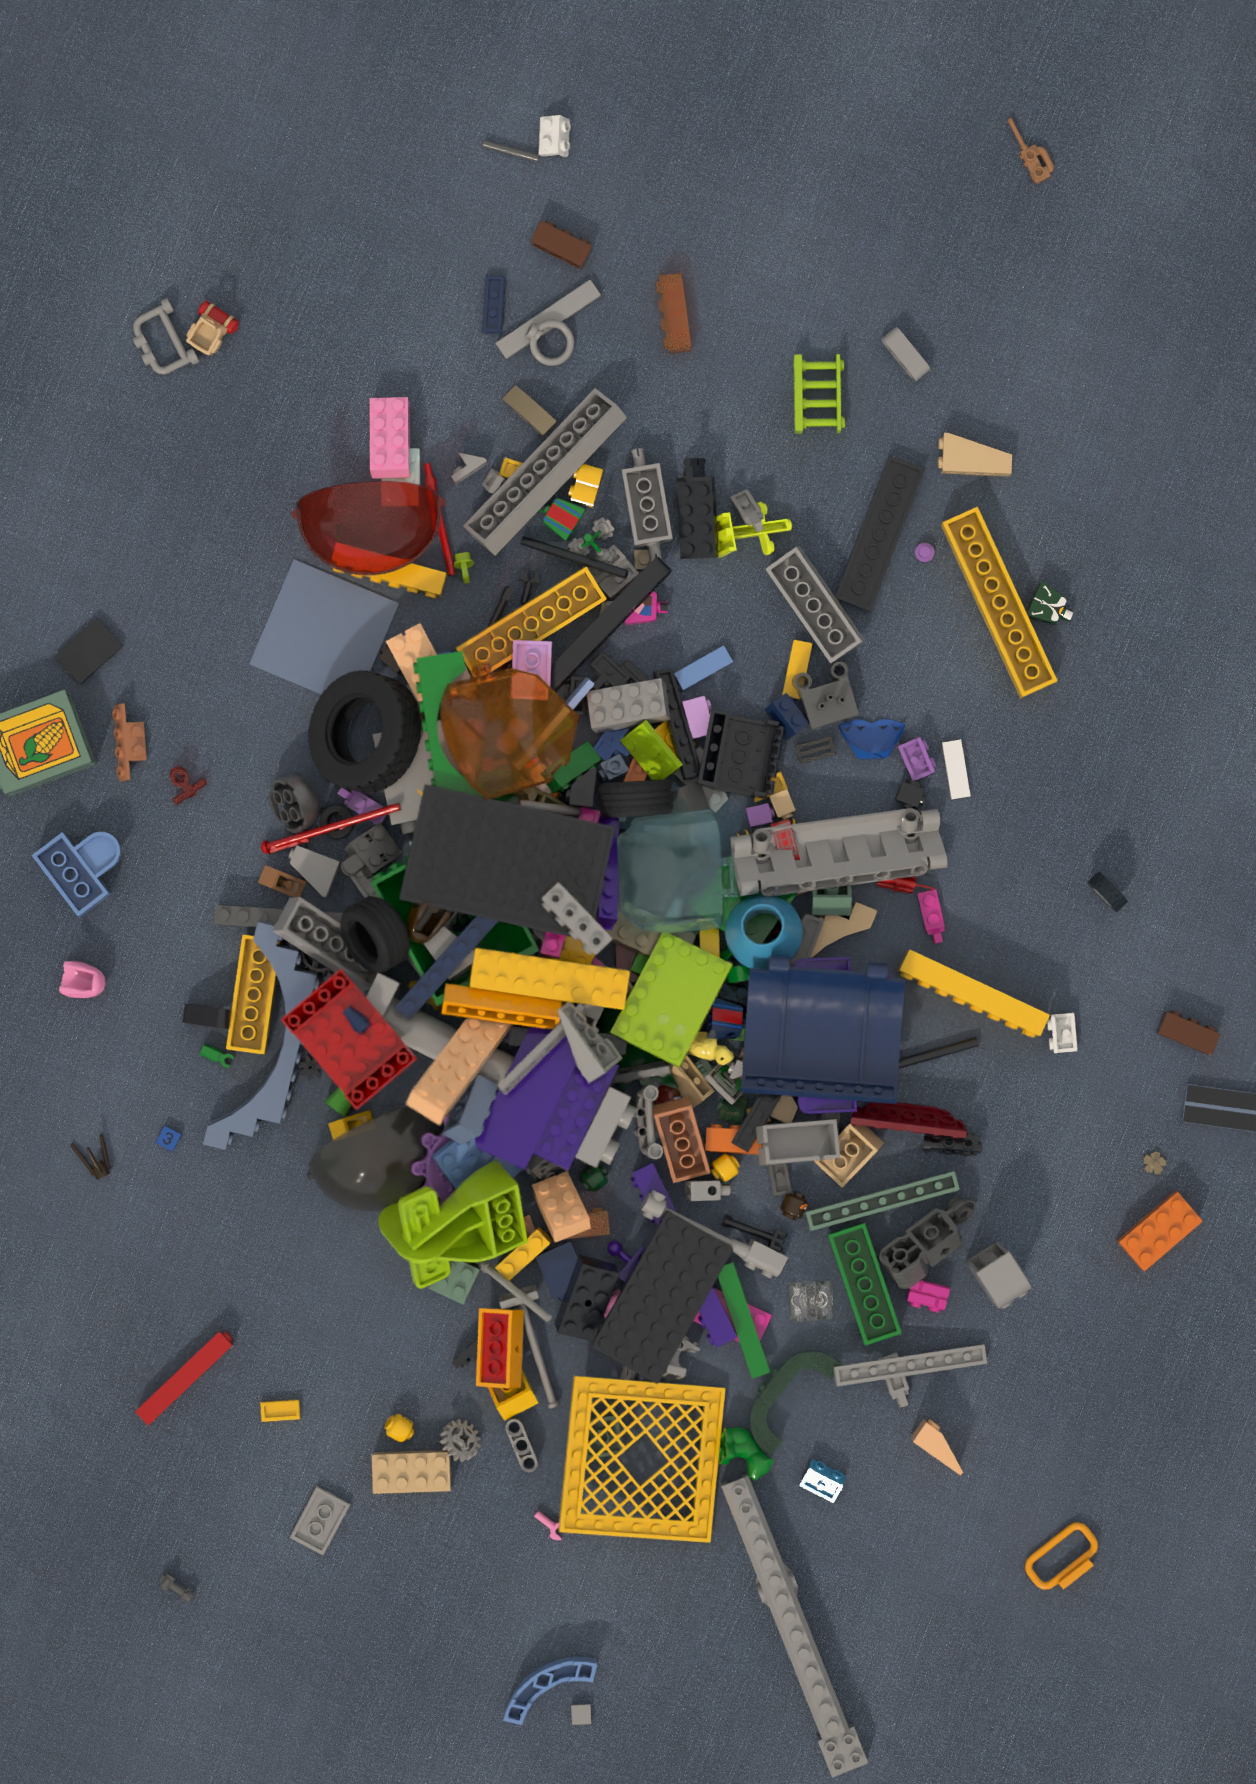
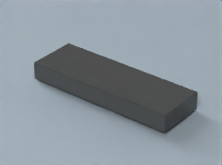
[768,1163,792,1196]

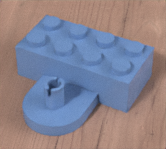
[32,832,121,917]

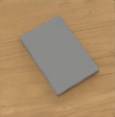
[289,1486,351,1555]

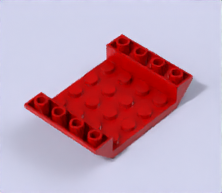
[281,969,417,1110]

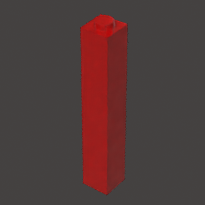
[135,1330,234,1426]

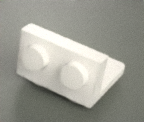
[1048,1013,1077,1053]

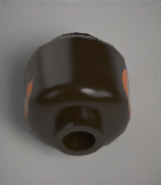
[780,1191,808,1221]

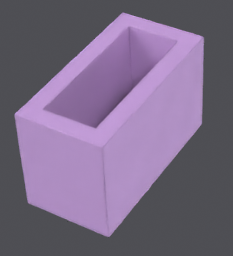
[682,696,712,740]

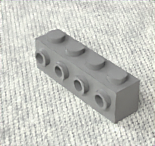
[540,882,612,955]

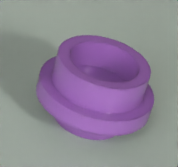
[915,543,934,562]

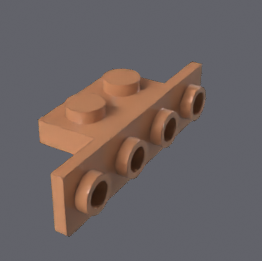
[112,703,147,782]

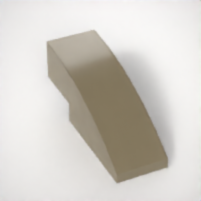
[502,385,557,437]

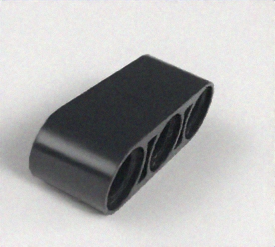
[182,1003,232,1029]

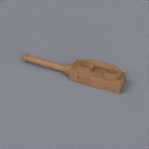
[1007,118,1054,184]

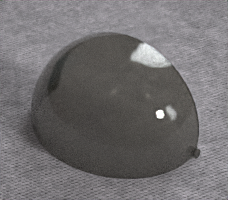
[306,1106,444,1212]

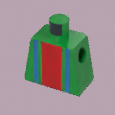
[539,498,585,543]

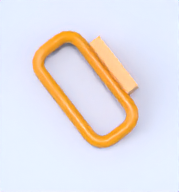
[1025,1522,1098,1590]

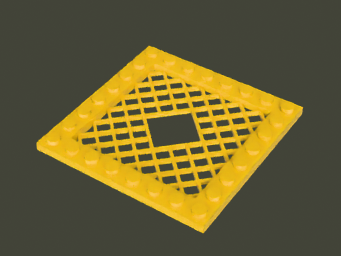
[558,1376,725,1543]

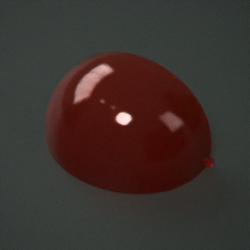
[292,481,445,576]

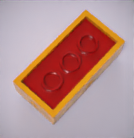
[476,1308,524,1389]

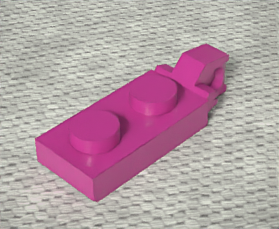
[917,889,945,944]

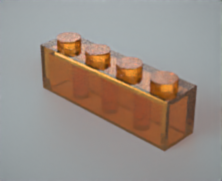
[655,273,692,354]

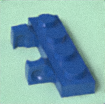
[593,724,651,761]

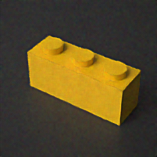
[495,1226,553,1281]

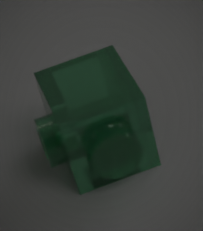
[717,1096,748,1124]

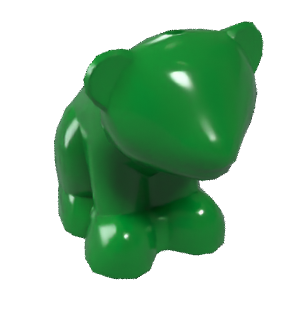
[718,1427,774,1480]

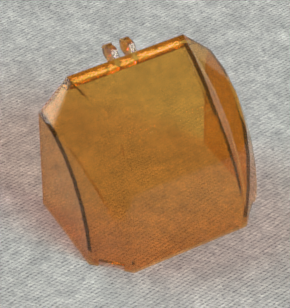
[440,663,579,800]

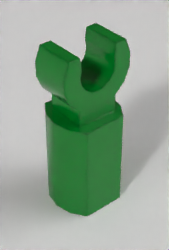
[200,1043,235,1068]

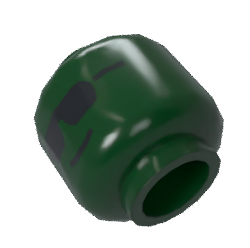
[579,1165,609,1192]

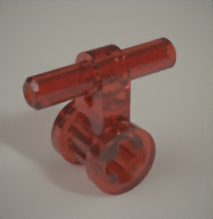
[169,766,207,805]

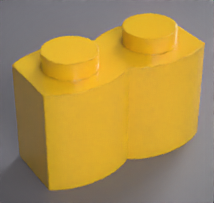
[568,464,603,508]

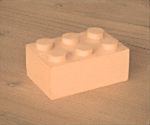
[532,1171,591,1242]

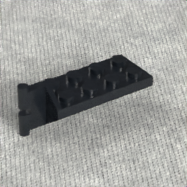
[676,458,719,559]

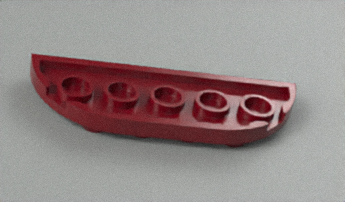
[850,1102,967,1138]

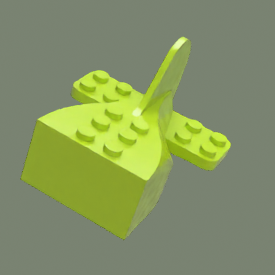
[378,1160,528,1289]

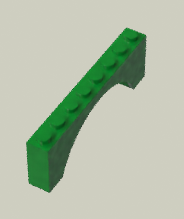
[413,651,485,798]

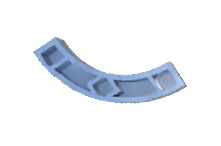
[503,1657,597,1725]

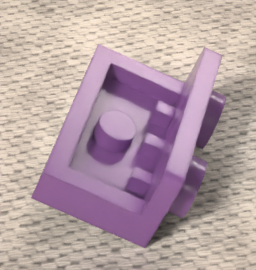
[898,737,936,781]

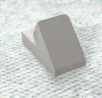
[451,453,488,485]

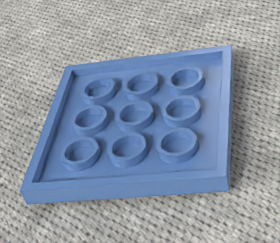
[431,1107,523,1190]

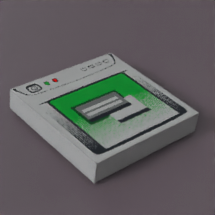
[705,1060,744,1105]

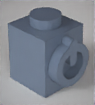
[597,754,629,783]

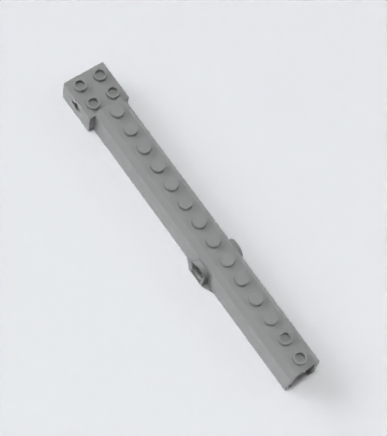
[721,1473,868,1778]

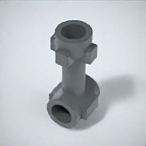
[158,1572,194,1603]

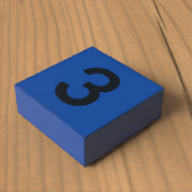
[156,1126,182,1152]

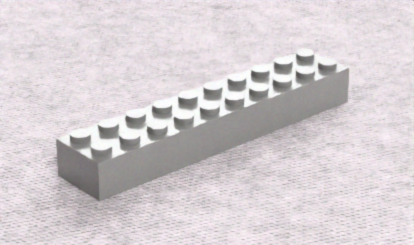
[463,388,627,556]

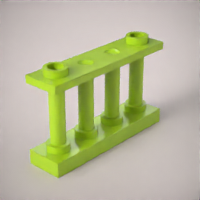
[793,354,845,434]

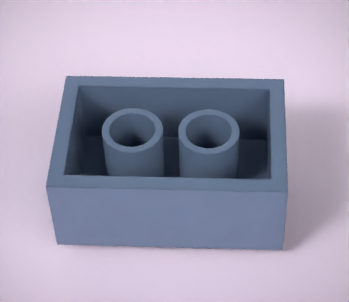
[442,1074,498,1144]

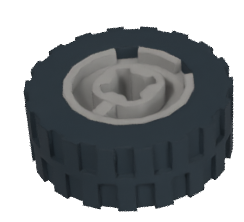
[1087,871,1128,912]

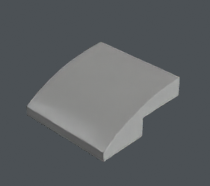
[587,545,639,600]

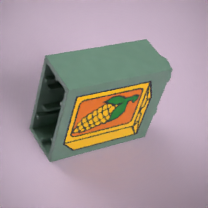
[0,690,97,796]

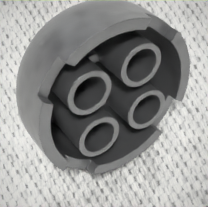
[268,774,320,833]

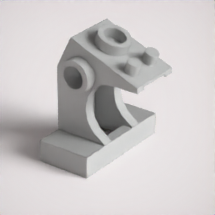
[661,1336,700,1381]

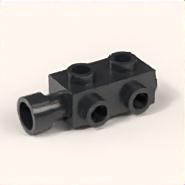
[923,1132,982,1156]

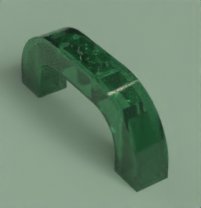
[749,1350,842,1456]

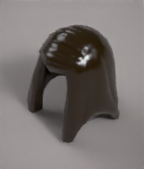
[406,901,451,944]

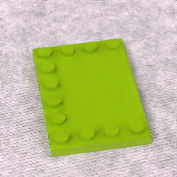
[610,931,733,1068]

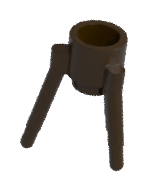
[70,1135,111,1180]

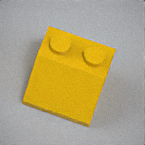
[488,1370,539,1421]

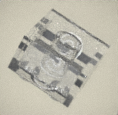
[789,1280,833,1322]

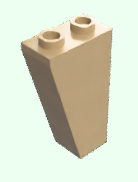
[938,433,1012,476]

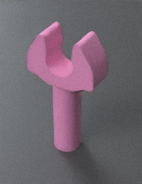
[534,1510,562,1540]

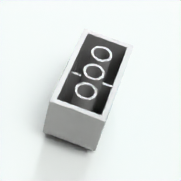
[965,1241,1031,1309]

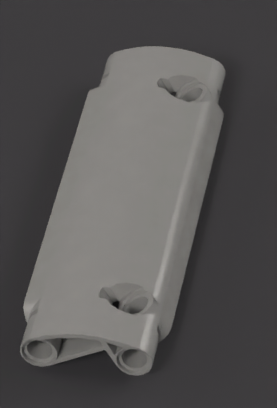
[731,808,947,896]

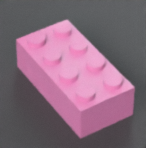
[370,397,410,478]

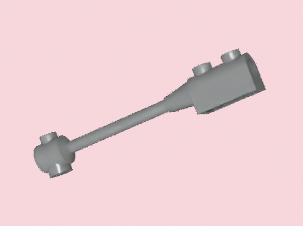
[640,1190,788,1279]

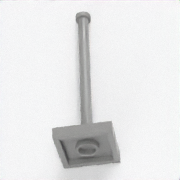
[499,1284,559,1408]

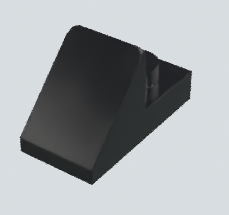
[451,1338,478,1368]

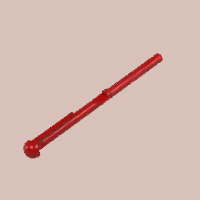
[261,803,401,854]

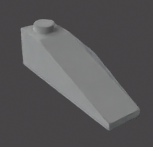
[558,1002,622,1083]

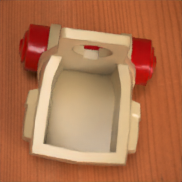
[186,301,239,356]

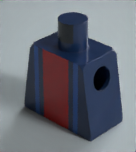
[707,998,746,1039]

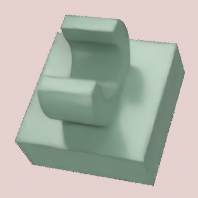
[694,1059,712,1078]

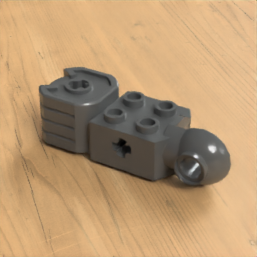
[879,1197,975,1289]

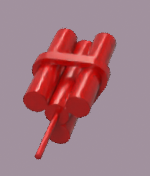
[876,876,934,894]

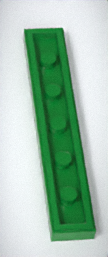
[718,1262,770,1379]

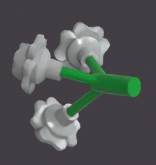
[568,517,615,564]

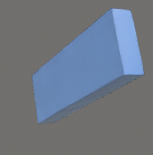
[674,645,733,691]

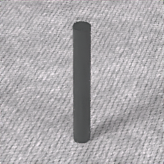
[483,140,540,162]

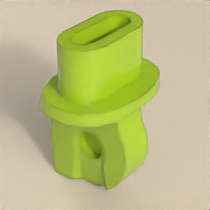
[454,552,474,584]

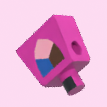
[625,587,668,625]

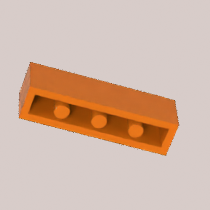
[705,1124,762,1155]

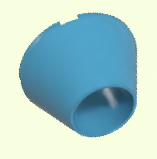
[725,894,803,969]

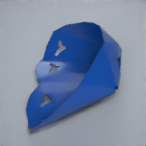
[839,719,905,760]

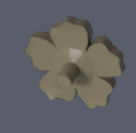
[1143,1151,1166,1175]

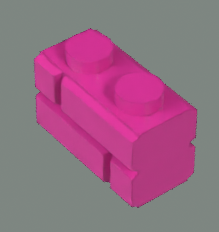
[906,1280,950,1313]

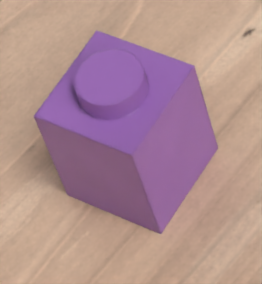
[745,803,775,828]

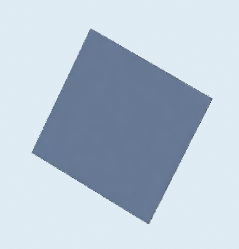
[249,559,399,694]

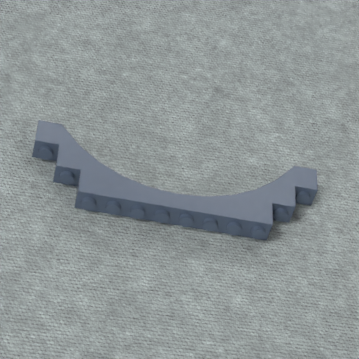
[203,919,319,1150]

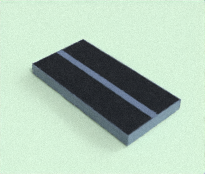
[1182,1084,1256,1132]

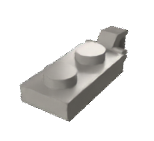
[730,489,764,532]
[878,1352,909,1407]

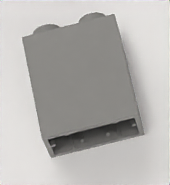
[372,719,460,834]

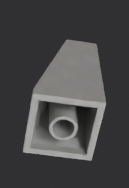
[423,926,474,983]

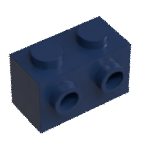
[765,692,809,740]

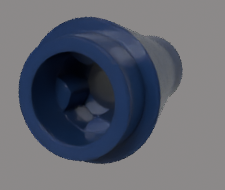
[343,1006,371,1035]

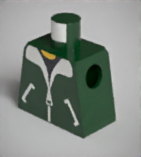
[1026,582,1074,625]

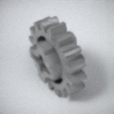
[440,1419,481,1462]

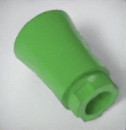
[324,1087,352,1117]

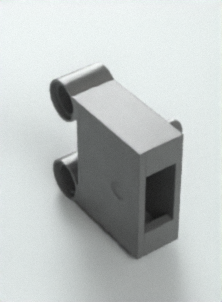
[792,661,859,729]

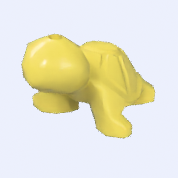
[687,1032,734,1065]

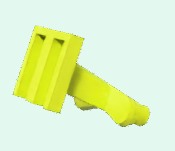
[716,502,792,558]

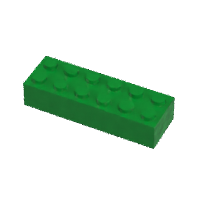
[827,1222,902,1346]

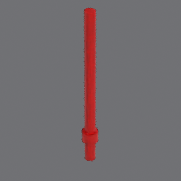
[423,463,456,576]

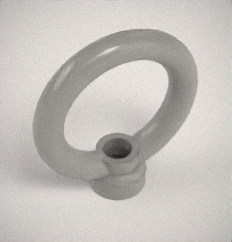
[525,320,574,366]

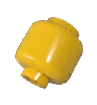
[710,1153,740,1182]
[384,1414,414,1443]

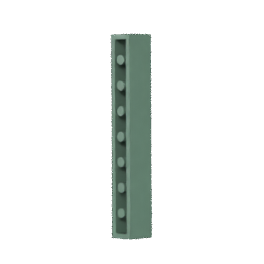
[805,1170,960,1231]

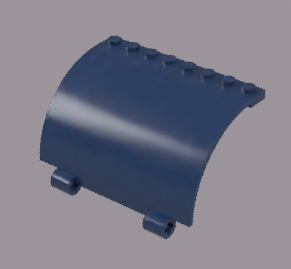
[741,955,906,1104]

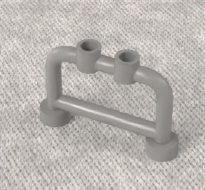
[133,298,200,374]
[634,1085,663,1159]

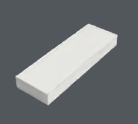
[942,740,970,800]

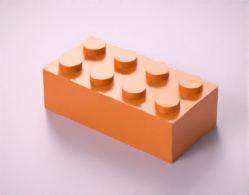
[1117,1191,1203,1271]

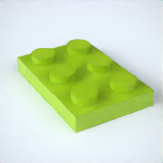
[620,720,683,780]

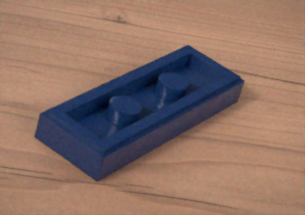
[482,275,505,334]

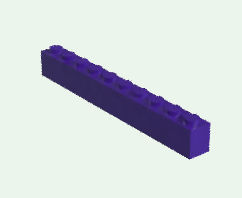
[631,1163,737,1348]

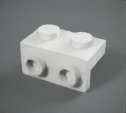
[539,115,571,157]

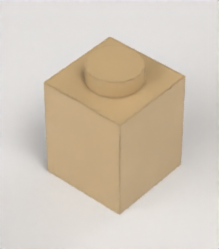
[769,789,796,820]

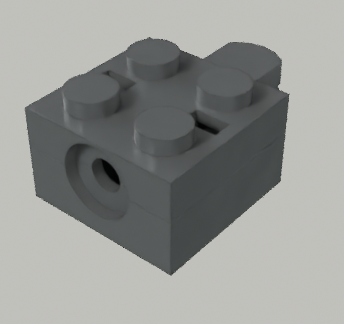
[341,822,402,879]

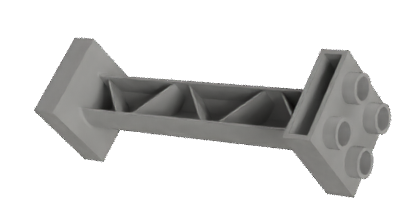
[366,973,637,1167]

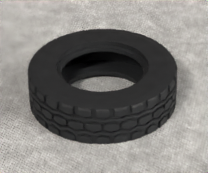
[308,670,421,793]

